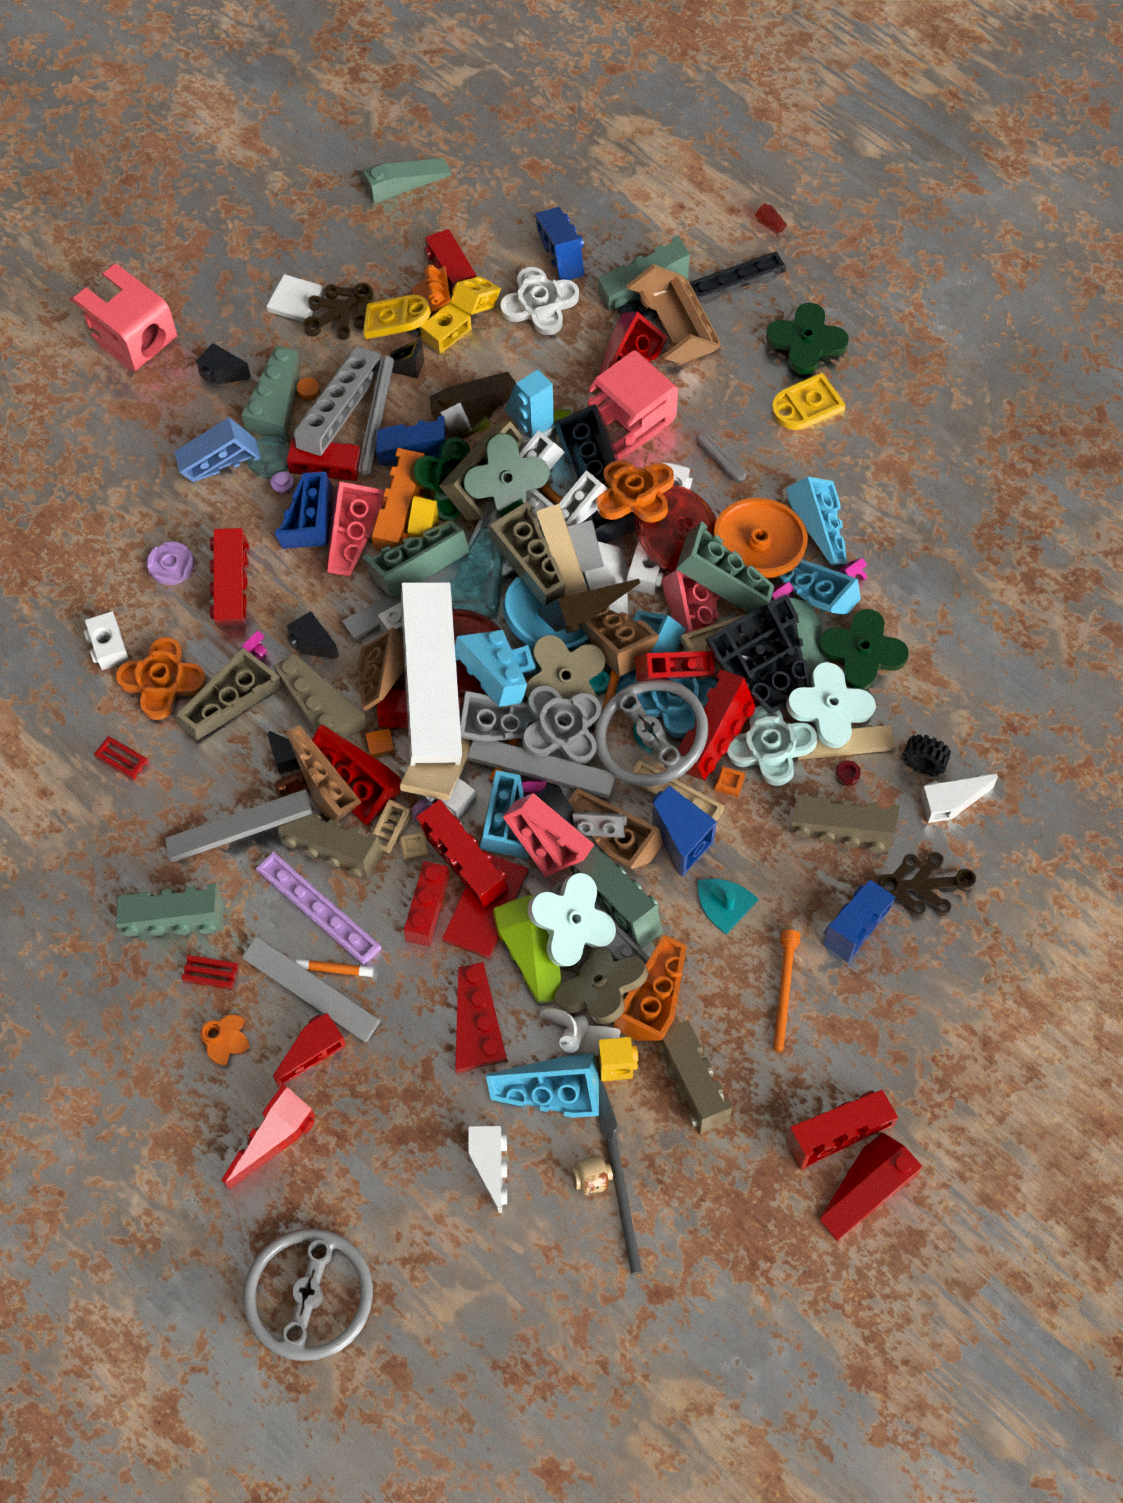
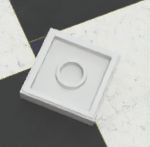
[266,274,325,323]

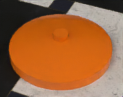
[713,498,808,578]

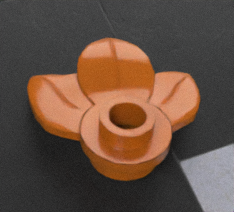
[200,1015,250,1066]

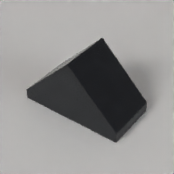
[390,339,424,378]
[267,731,301,775]

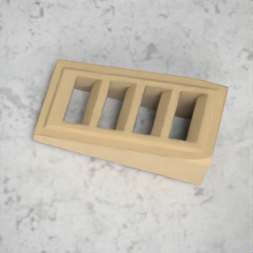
[372,799,413,854]

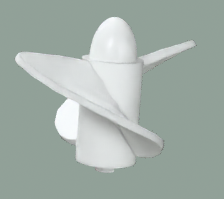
[539,1008,621,1056]

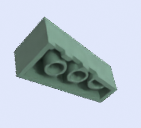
[598,235,690,311]
[242,345,300,442]
[362,520,471,598]
[676,521,774,613]
[571,845,663,949]
[116,883,224,936]

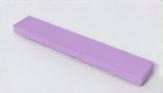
[255,851,382,966]

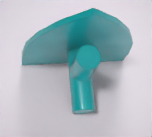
[698,879,759,935]

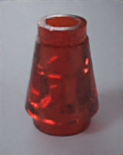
[755,203,787,234]

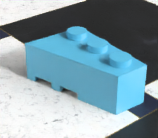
[455,630,527,707]

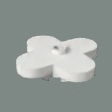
[500,267,579,335]

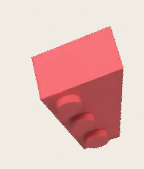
[503,793,595,877]

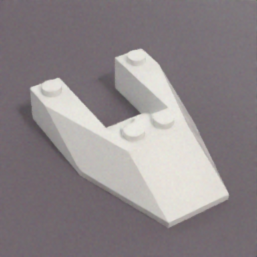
[468,430,608,581]

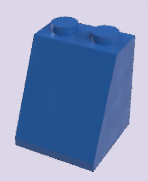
[652,786,717,877]

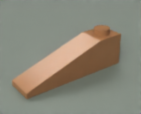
[286,725,362,822]
[568,788,664,869]

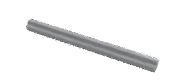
[358,355,394,476]

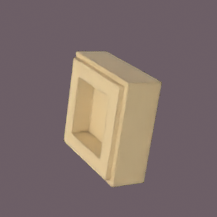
[399,831,429,862]

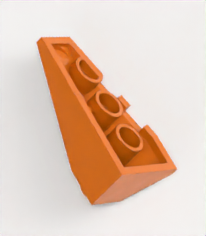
[614,935,687,1041]

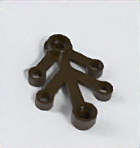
[304,283,374,340]
[877,852,976,918]

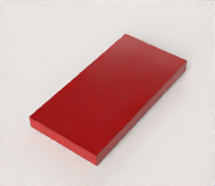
[442,853,529,960]

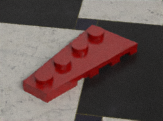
[455,962,507,1073]

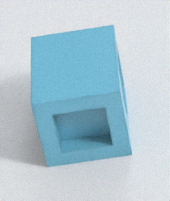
[512,645,540,678]

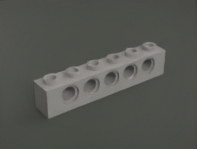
[293,346,381,456]

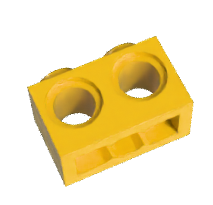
[451,276,501,315]

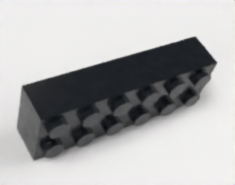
[554,404,643,544]

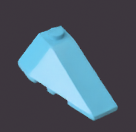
[786,477,847,566]
[777,559,861,614]
[486,1053,599,1118]

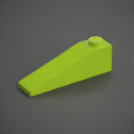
[493,895,561,1003]

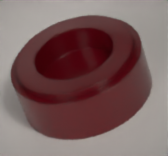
[835,761,861,786]

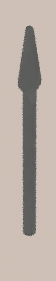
[599,1081,642,1275]

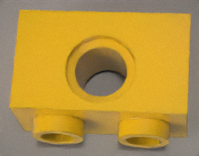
[420,302,472,354]
[599,1037,638,1081]

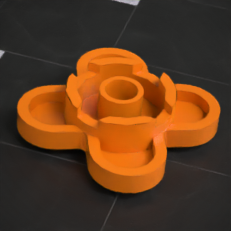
[597,461,674,522]
[116,637,207,720]

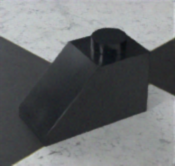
[196,343,251,384]
[286,611,339,659]

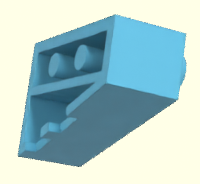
[504,369,554,439]
[479,770,529,860]

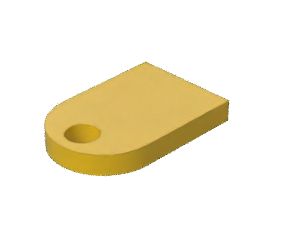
[363,295,431,339]
[772,372,845,430]

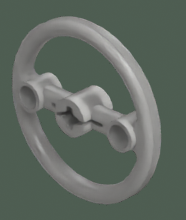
[595,679,708,786]
[243,1228,373,1361]

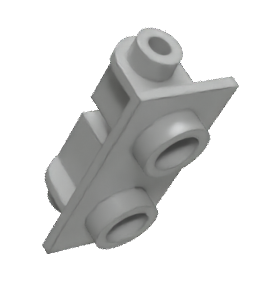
[573,810,627,838]

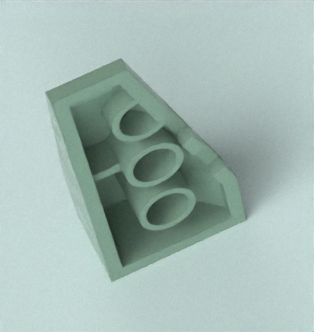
[358,158,452,203]
[789,598,826,684]

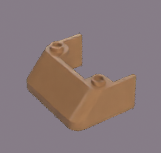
[626,264,721,364]

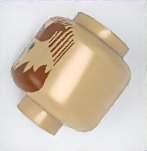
[571,1156,613,1195]

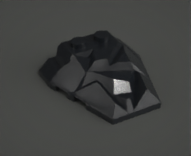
[705,594,811,714]

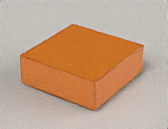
[365,728,395,758]
[715,766,746,798]

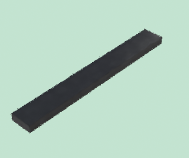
[618,251,786,321]

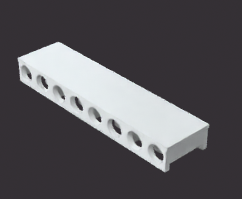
[400,583,462,766]

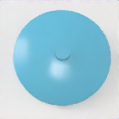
[503,576,589,652]

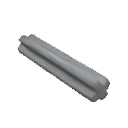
[696,431,747,483]

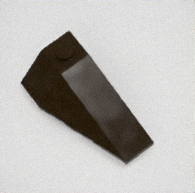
[429,372,516,439]
[537,578,640,634]

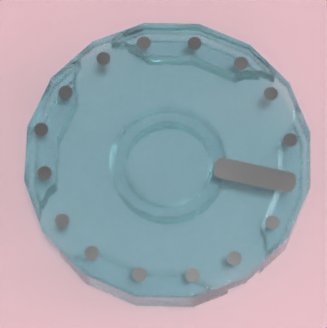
[246,436,290,478]

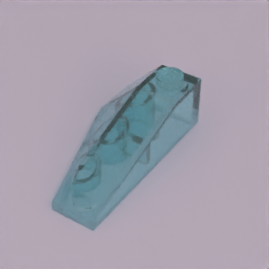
[449,527,503,620]

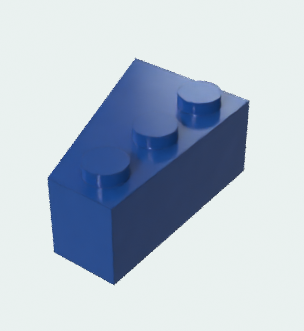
[535,207,585,280]
[376,415,447,466]
[274,472,333,549]
[823,879,895,963]

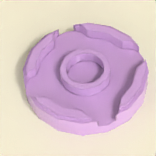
[146,542,194,585]

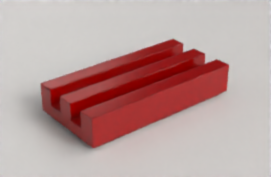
[94,736,149,781]
[181,955,239,990]

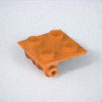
[412,265,451,315]

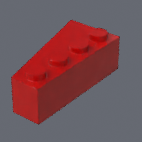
[210,528,249,627]
[674,669,756,781]
[416,799,509,908]
[786,1089,898,1170]

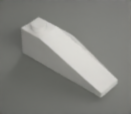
[582,542,628,614]

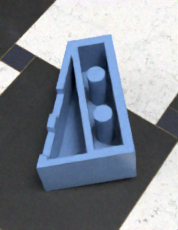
[174,417,261,482]

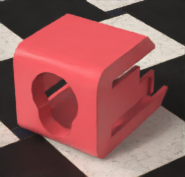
[69,263,177,372]
[588,350,678,461]

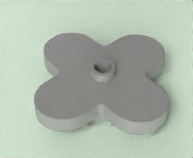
[522,686,601,764]

